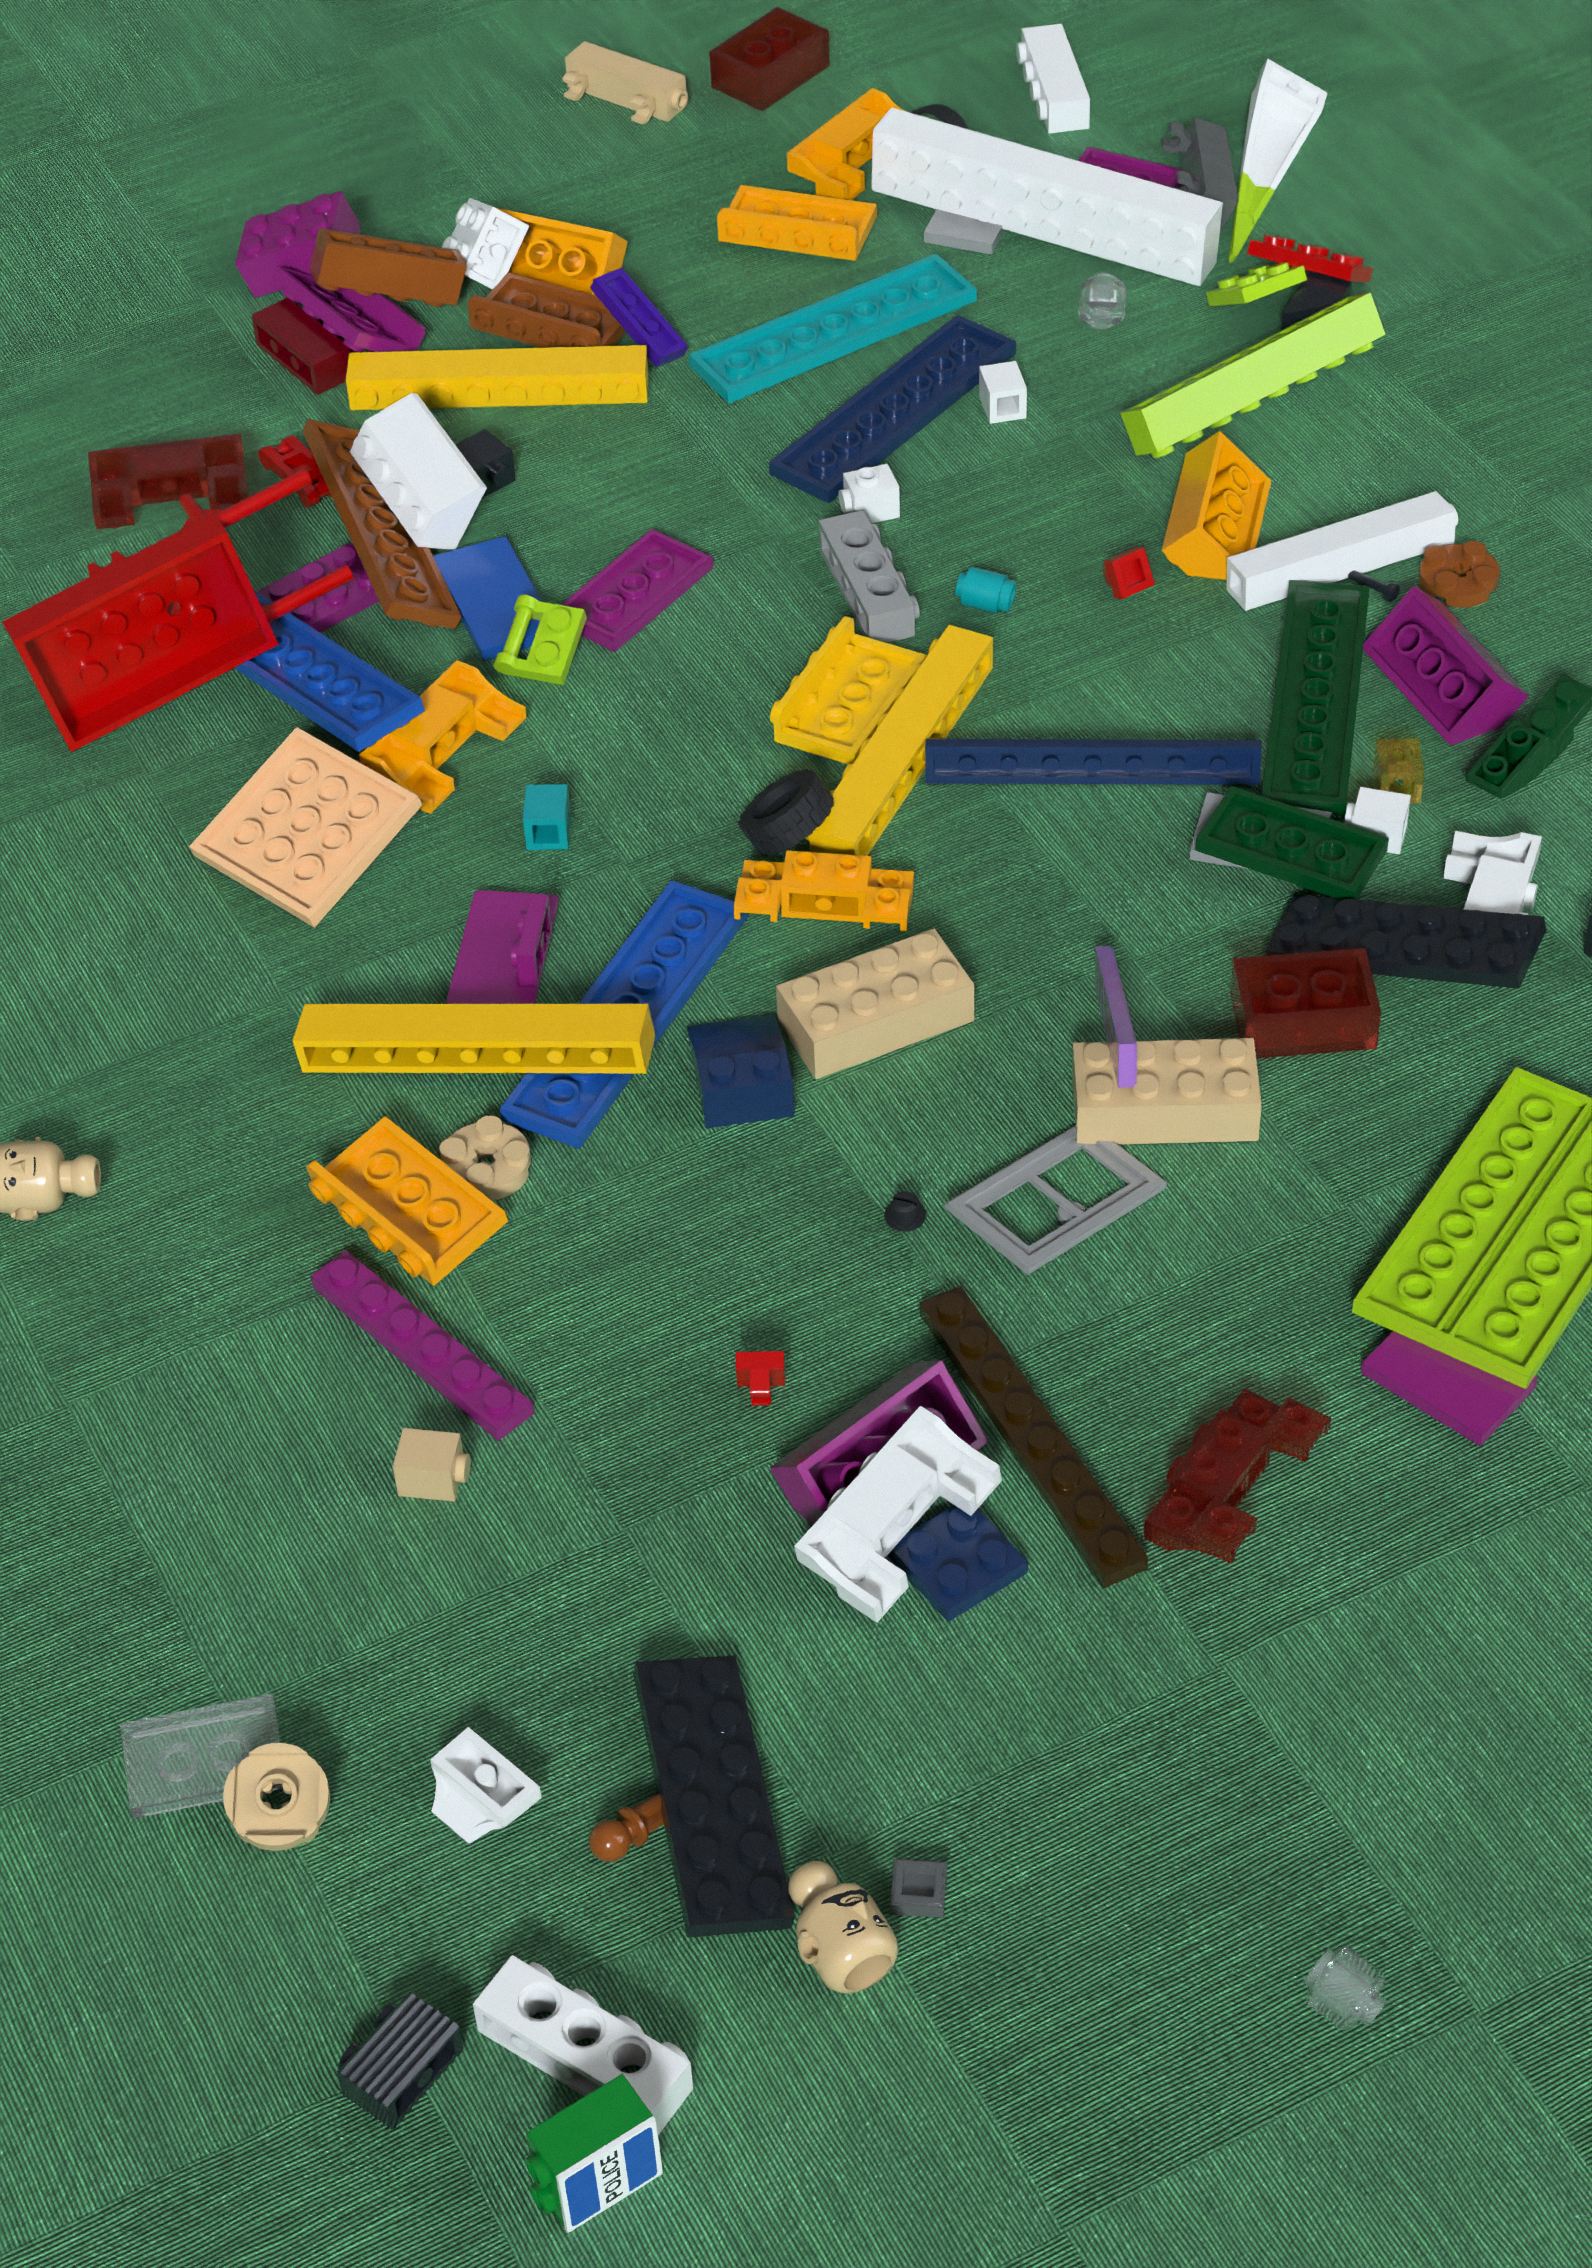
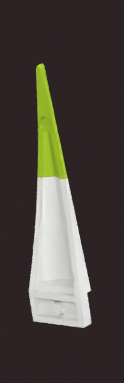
[1228,59,1327,263]

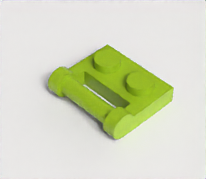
[493,595,587,685]

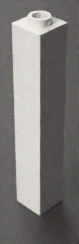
[1227,491,1458,611]

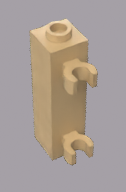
[562,41,688,125]

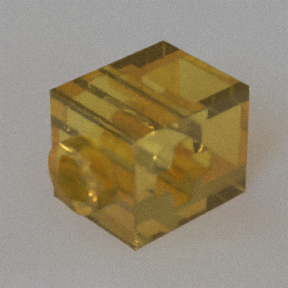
[1373,738,1424,804]

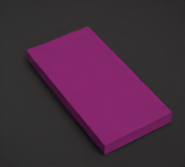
[561,529,713,652]

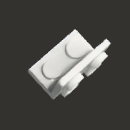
[441,198,529,290]

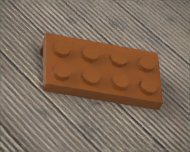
[468,272,626,348]

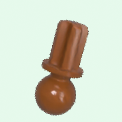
[589,1794,664,1862]

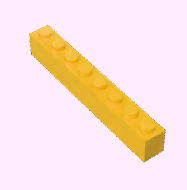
[346,345,649,410]
[805,625,993,856]
[293,1004,655,1074]

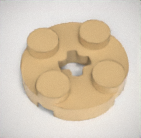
[439,1116,531,1200]
[223,1743,330,1851]

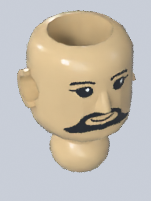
[788,1861,898,1993]

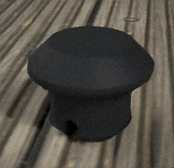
[884,1191,926,1232]

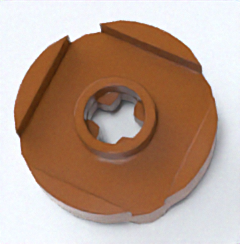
[1419,541,1500,608]

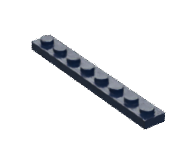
[925,739,1261,785]

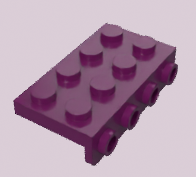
[271,266,425,352]

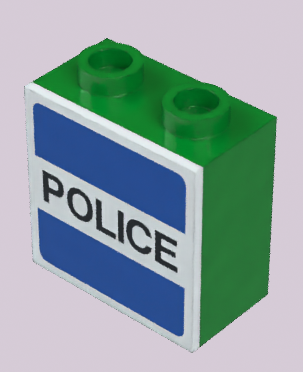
[524,2073,663,2233]

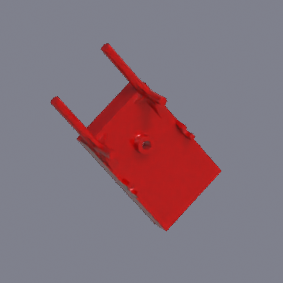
[2,468,354,752]

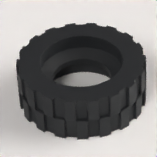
[738,769,834,856]

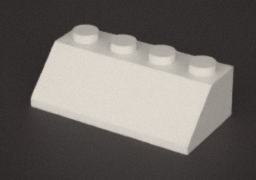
[350,393,487,550]

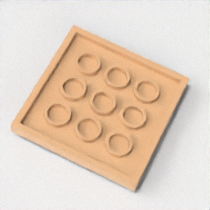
[189,727,422,928]

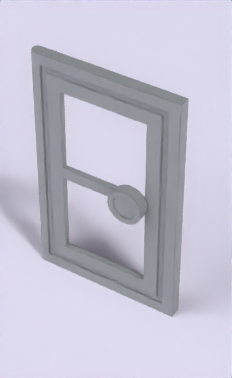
[945,1125,1167,1275]

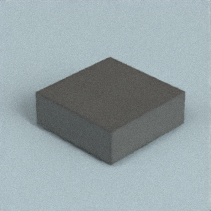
[890,1858,947,1918]

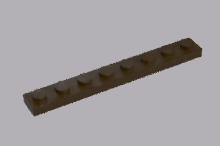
[919,1286,1148,1588]

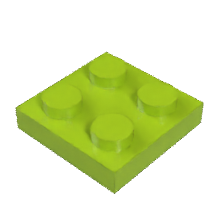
[1206,262,1307,306]

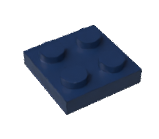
[888,1505,1028,1622]

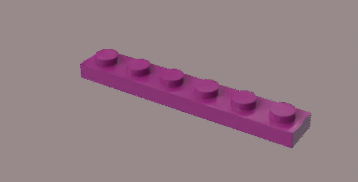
[311,1250,534,1441]

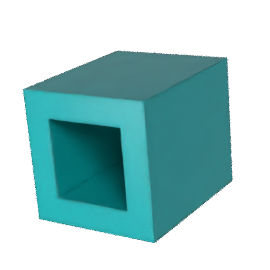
[523,784,571,850]

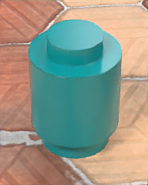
[955,566,1017,614]

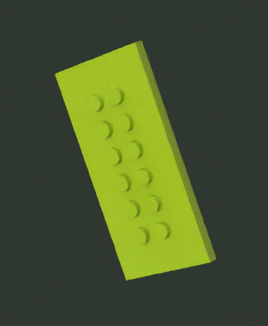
[1352,1067,1592,1389]

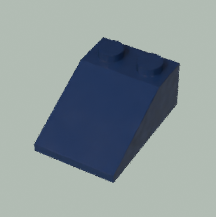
[687,1015,794,1128]

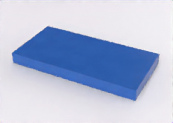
[433,536,542,661]

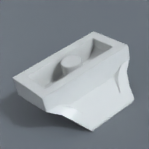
[430,1727,542,1844]

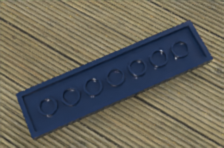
[769,315,1016,503]

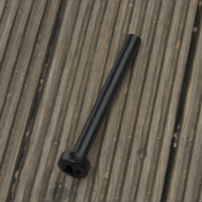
[1348,570,1400,602]

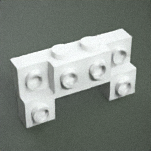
[1444,831,1542,915]
[794,1406,1002,1623]

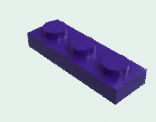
[590,268,688,367]

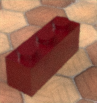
[252,298,353,395]

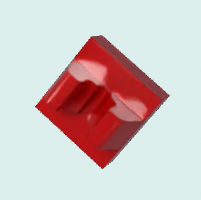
[1102,547,1155,599]
[736,1351,785,1406]

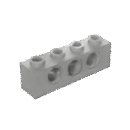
[819,510,920,643]

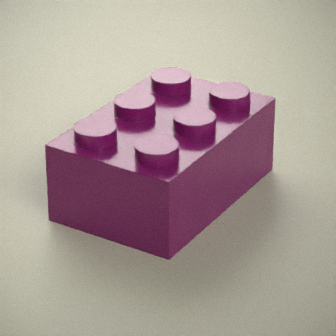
[235,191,361,298]

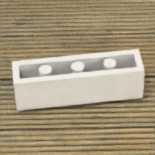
[1016,24,1090,134]

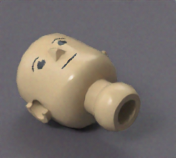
[0,1137,101,1221]

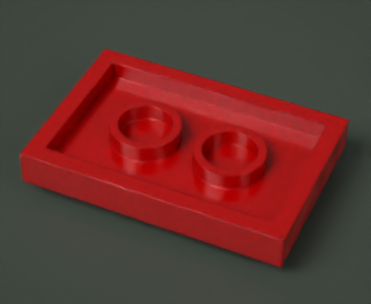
[1247,234,1373,282]

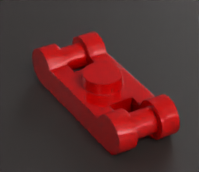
[258,435,332,508]

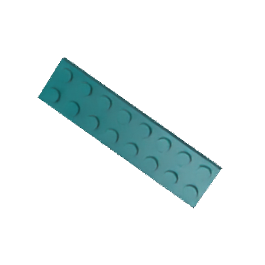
[689,254,977,404]

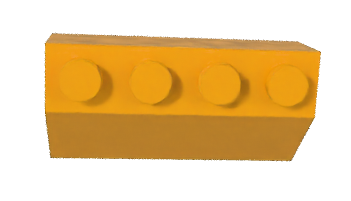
[496,208,628,296]
[1161,431,1271,580]

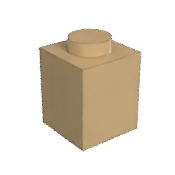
[393,1428,471,1502]

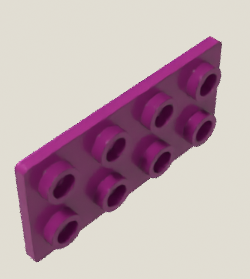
[446,890,559,1004]

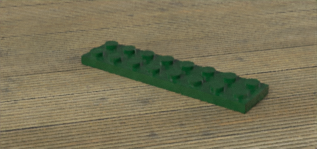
[1262,580,1370,816]

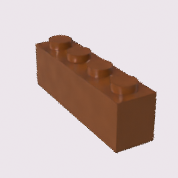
[309,228,467,307]

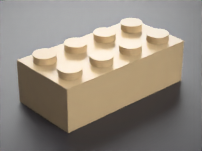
[776,928,974,1080]
[1072,1038,1262,1145]

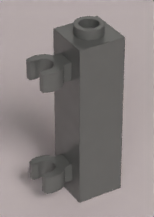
[1161,117,1238,229]

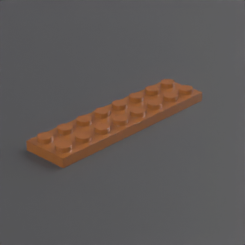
[302,419,461,629]

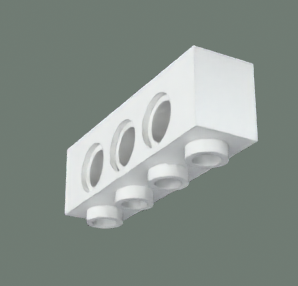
[473,1955,693,2135]

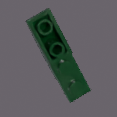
[1465,674,1592,799]

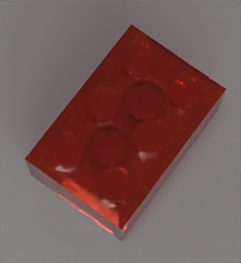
[709,7,830,111]
[1230,948,1381,1058]

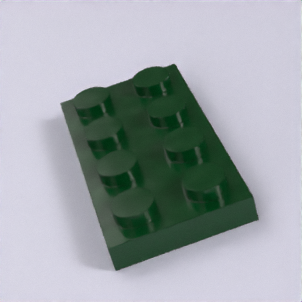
[1195,786,1389,900]

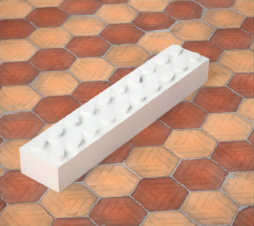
[872,107,1223,286]

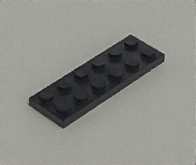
[1265,895,1547,989]
[633,1655,795,1937]

